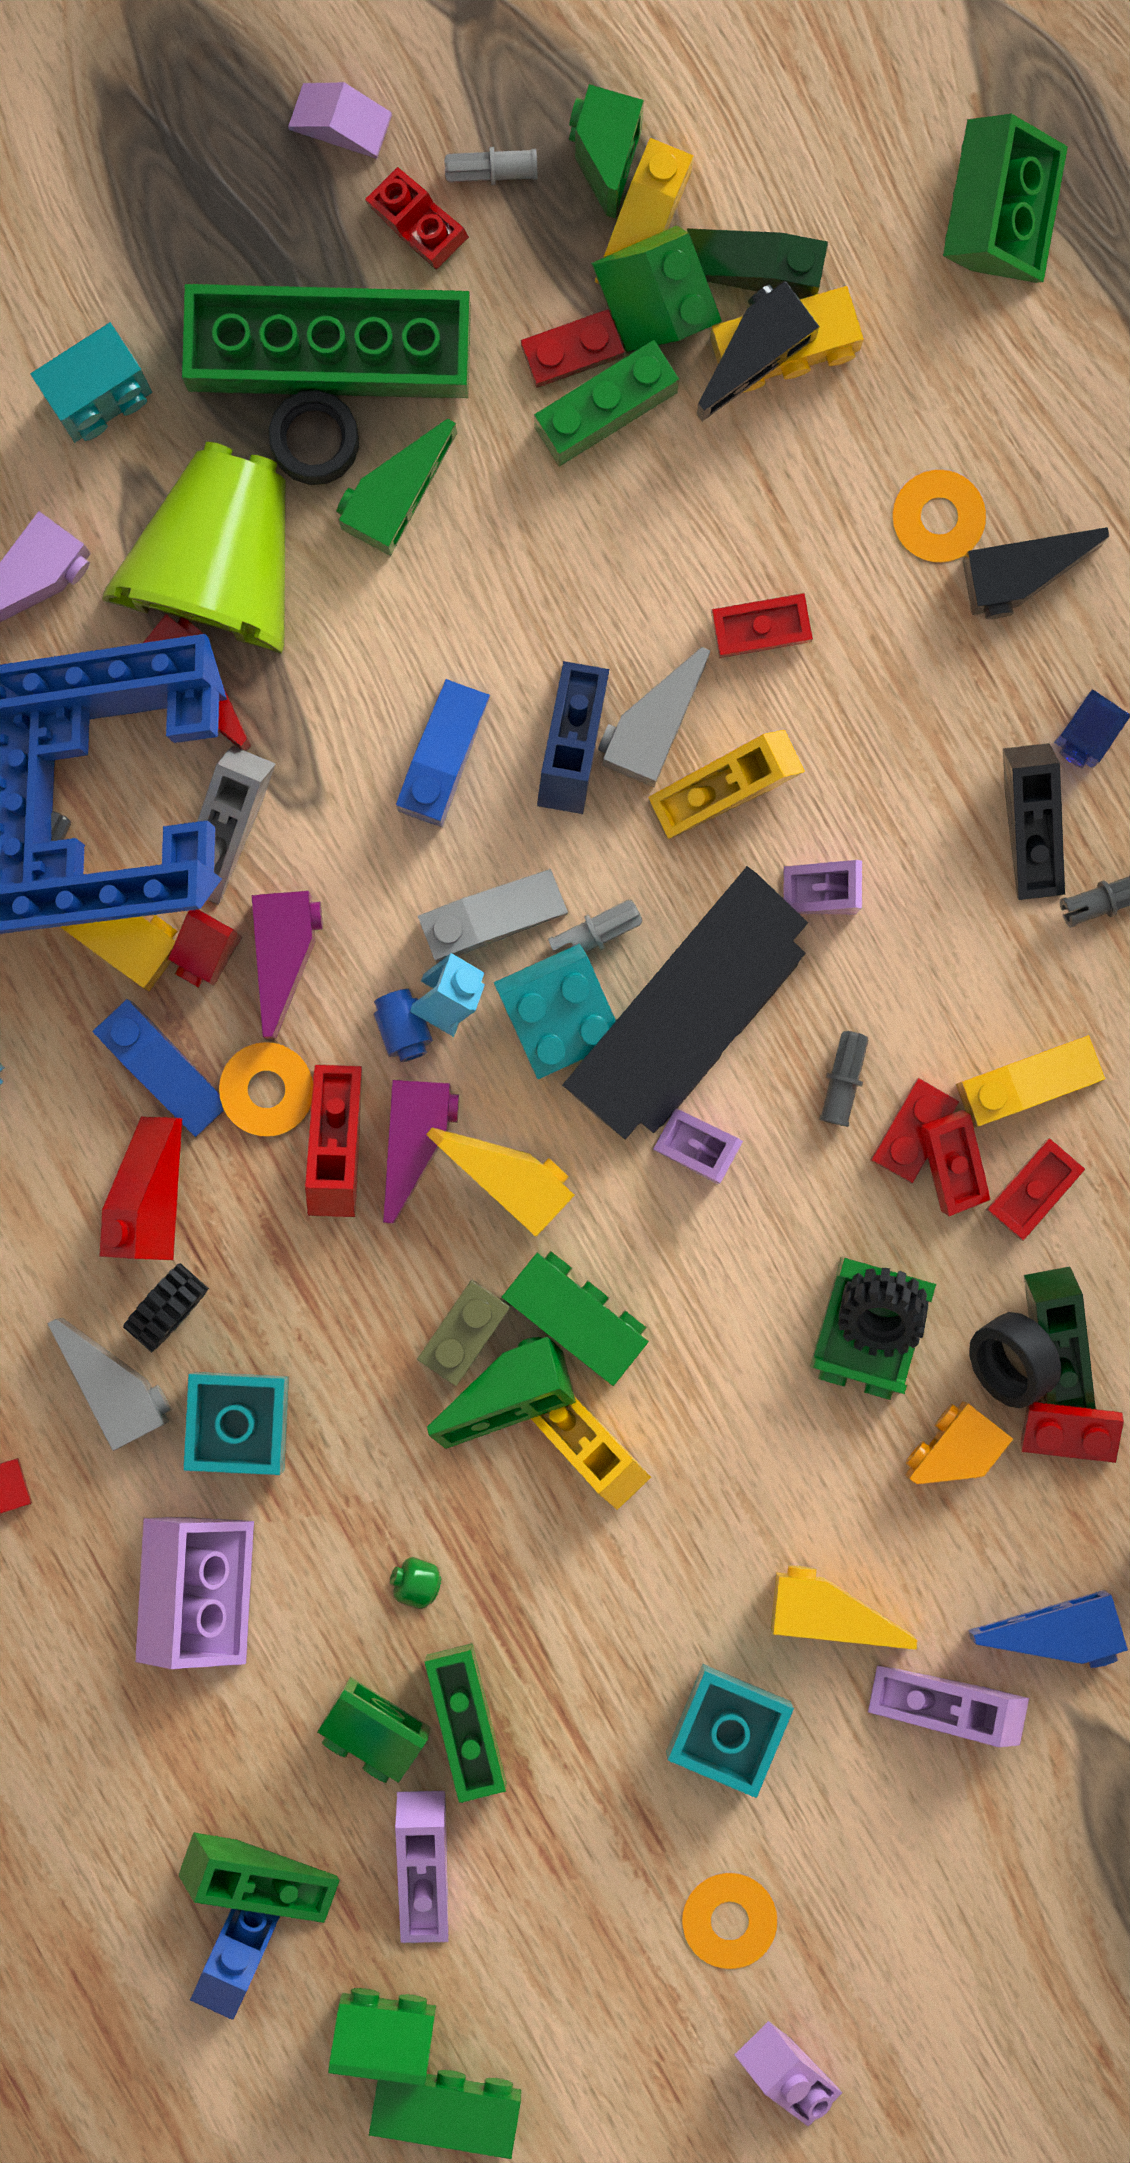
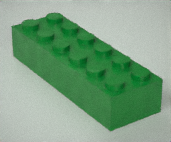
[182,284,471,399]

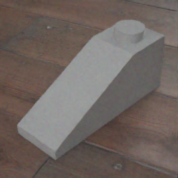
[598,647,710,787]
[197,746,275,905]
[418,869,568,964]
[47,1318,171,1451]

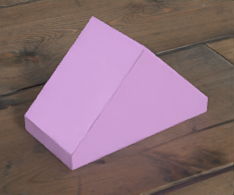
[288,82,392,159]
[784,860,862,915]
[653,1108,743,1184]

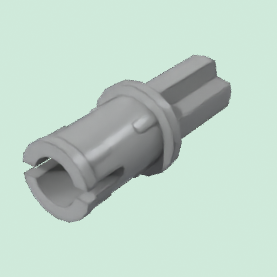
[444,147,538,185]
[548,900,642,953]

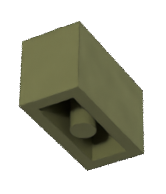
[417,1279,511,1386]

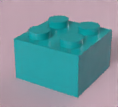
[30,322,153,443]
[493,943,616,1079]
[184,1372,289,1475]
[666,1664,794,1798]

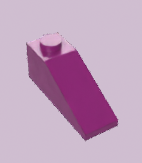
[252,891,323,1040]
[383,1080,459,1223]

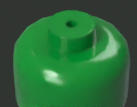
[390,1557,441,1609]

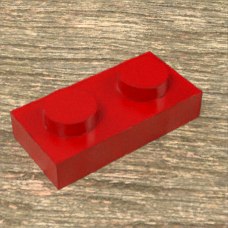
[521,309,624,388]
[711,593,813,658]
[870,1078,960,1184]
[920,1110,991,1216]
[985,1138,1085,1241]
[1020,1402,1124,1463]

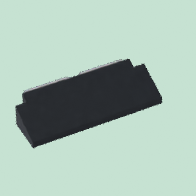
[562,866,808,1140]

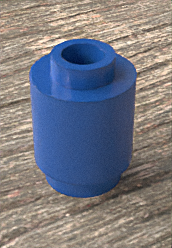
[373,989,433,1062]

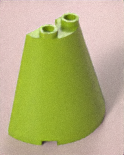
[102,441,286,654]

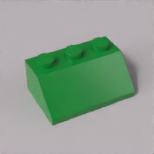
[943,113,1068,283]

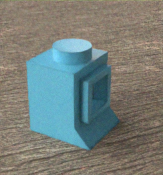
[410,953,485,1037]

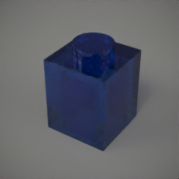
[1054,689,1130,768]

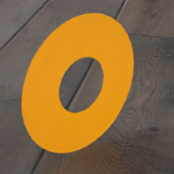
[893,470,986,562]
[219,1042,313,1136]
[682,1873,777,1969]

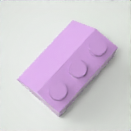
[135,1517,254,1669]

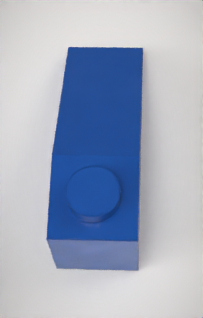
[396,679,490,828]
[92,999,225,1137]
[968,1590,1128,1668]

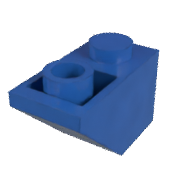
[190,1908,280,2020]

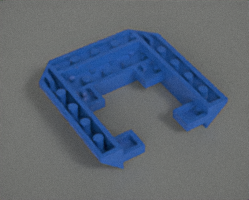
[0,634,227,934]

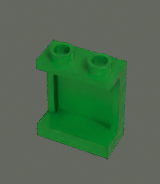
[810,1257,936,1400]

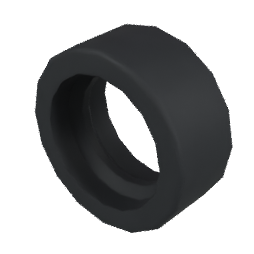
[268,390,359,485]
[969,1312,1061,1409]

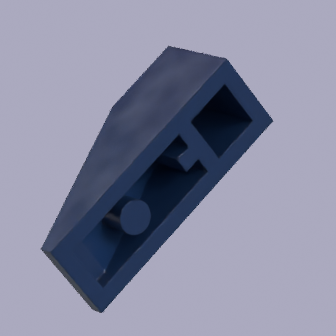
[537,661,610,814]

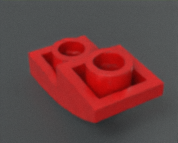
[365,167,469,270]

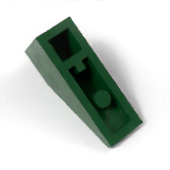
[687,228,828,300]
[1024,1266,1096,1409]

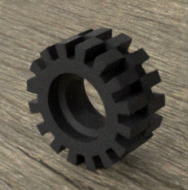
[123,1263,209,1352]
[838,1268,928,1357]

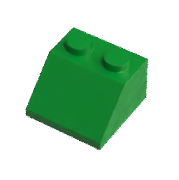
[569,84,644,218]
[591,225,722,352]
[317,1677,431,1783]
[328,1988,436,2086]

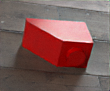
[168,909,242,988]

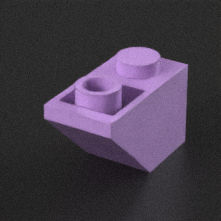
[734,2021,842,2127]

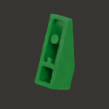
[336,418,457,556]
[427,1337,576,1449]
[178,1832,340,1923]

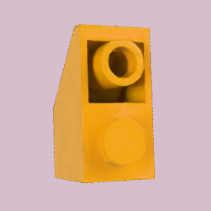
[905,1401,1013,1484]

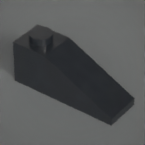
[697,281,820,422]
[962,527,1109,619]
[1003,743,1065,900]

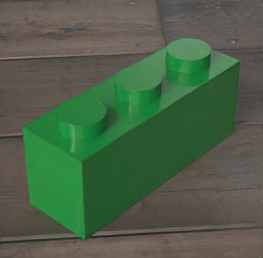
[534,340,679,467]
[502,1251,649,1387]
[424,1643,507,1803]
[369,2070,521,2159]

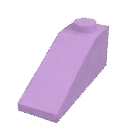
[0,511,91,622]
[868,1665,1029,1747]
[395,1791,449,1943]

